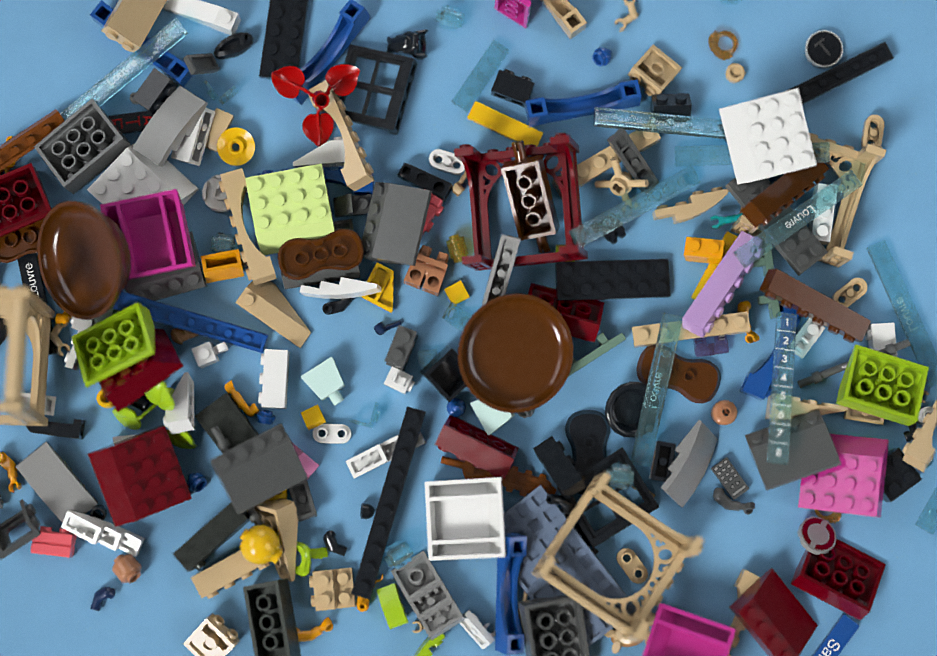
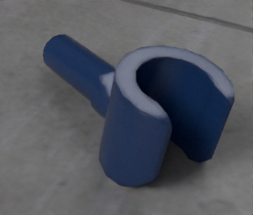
[374,321,402,335]

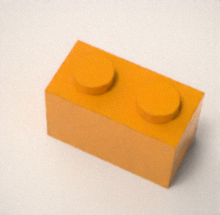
[684,237,727,264]
[201,249,244,283]

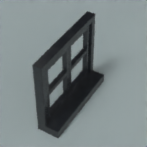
[338,44,417,135]
[556,447,659,548]

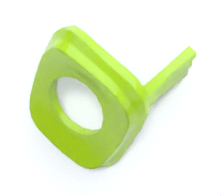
[295,541,328,577]

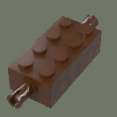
[501,140,560,253]

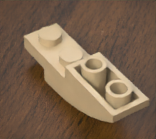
[652,187,729,224]

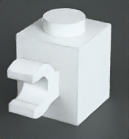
[191,342,229,368]
[384,366,415,394]

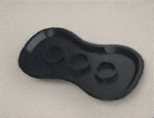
[565,410,613,495]

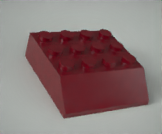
[99,328,183,412]
[88,425,192,527]

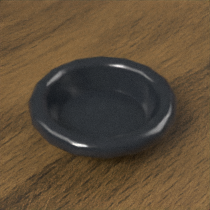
[605,382,660,437]

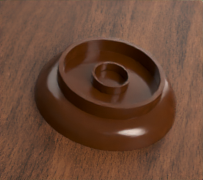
[37,201,131,320]
[458,294,573,413]

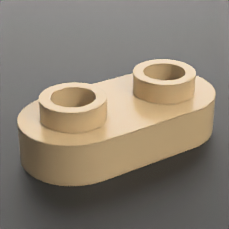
[861,115,884,148]
[832,278,867,307]
[616,548,648,584]

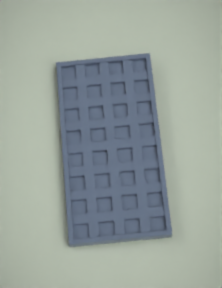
[504,485,636,647]

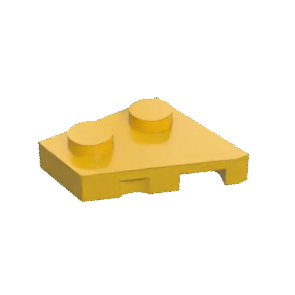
[361,262,394,313]

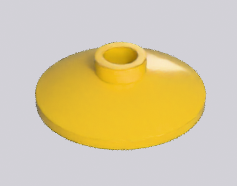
[217,128,255,166]

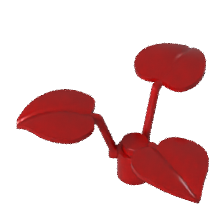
[271,64,360,147]

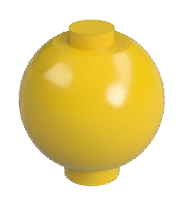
[240,525,283,565]

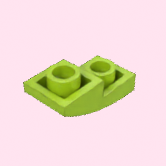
[377,583,409,629]
[414,634,445,656]

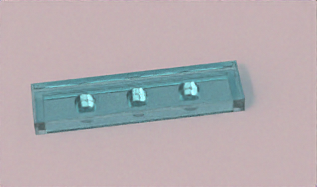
[452,40,509,112]

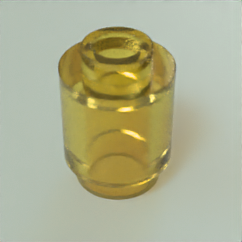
[446,234,469,263]

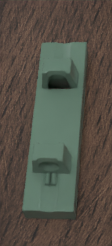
[753,241,781,319]
[568,333,626,377]

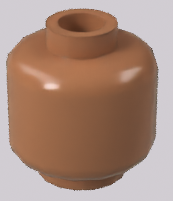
[711,400,737,426]
[112,554,142,584]

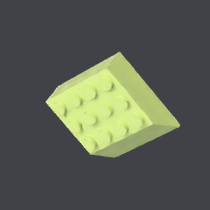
[245,164,335,256]

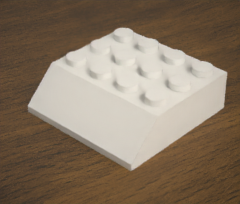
[719,88,816,184]
[87,143,199,206]
[425,477,506,561]

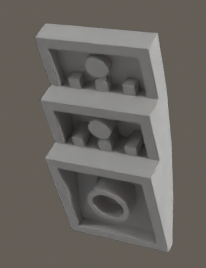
[133,86,208,167]
[661,420,718,508]
[16,441,98,523]
[391,550,465,640]

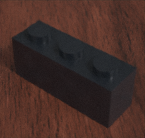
[533,436,586,499]

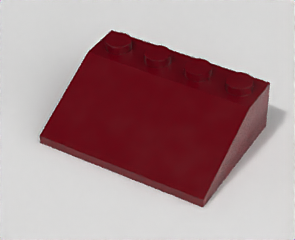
[0,163,52,237]
[791,539,886,620]
[729,568,818,656]

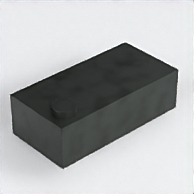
[195,393,259,454]
[173,503,250,572]
[243,578,301,656]

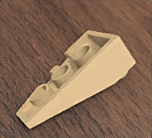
[235,281,311,348]
[765,394,848,424]
[254,498,298,582]

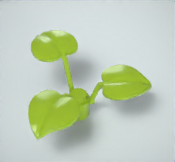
[112,382,198,449]

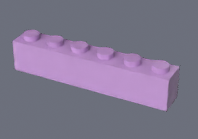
[682,231,763,338]

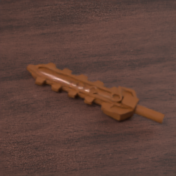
[440,456,557,497]

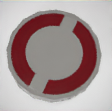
[797,517,837,555]

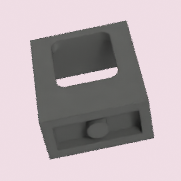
[384,325,418,372]
[0,499,41,560]

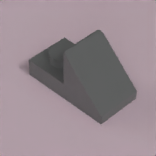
[333,194,372,218]

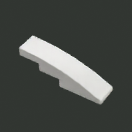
[300,277,382,299]
[345,432,426,478]
[61,510,145,557]

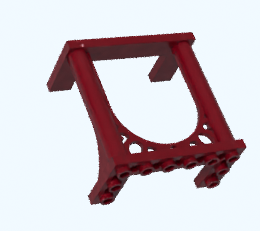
[454,133,588,271]

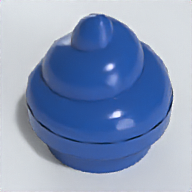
[592,47,612,66]
[447,398,466,417]
[187,473,207,492]

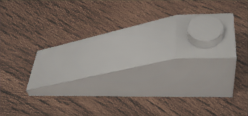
[482,234,521,305]

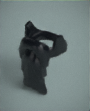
[387,29,428,60]

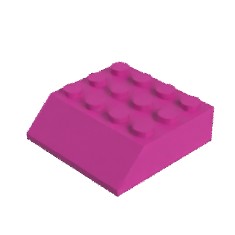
[100,189,196,280]
[798,434,889,518]
[643,603,736,656]

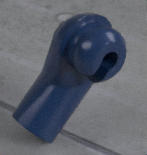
[90,586,115,611]

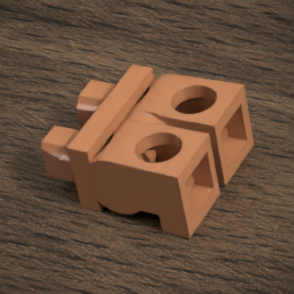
[404,245,449,296]

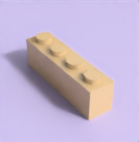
[191,550,270,599]

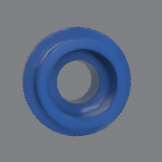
[256,410,276,425]

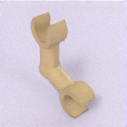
[614,0,638,32]
[50,320,71,356]

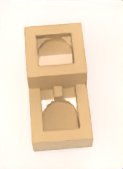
[205,108,234,153]

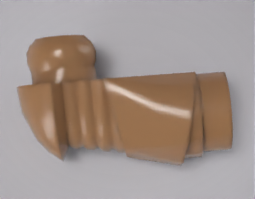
[170,328,198,345]

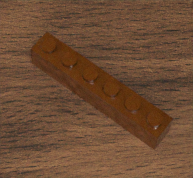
[740,152,829,228]
[759,269,871,343]

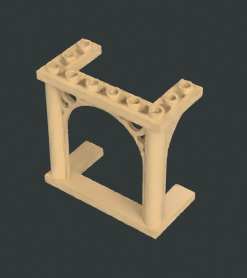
[731,133,886,268]
[0,285,55,426]
[531,472,704,642]

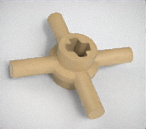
[595,157,649,210]

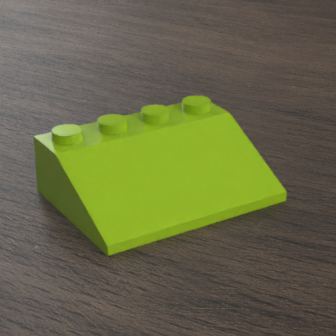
[71,302,155,388]
[836,344,929,426]

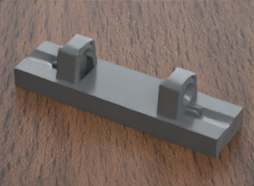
[607,127,659,195]

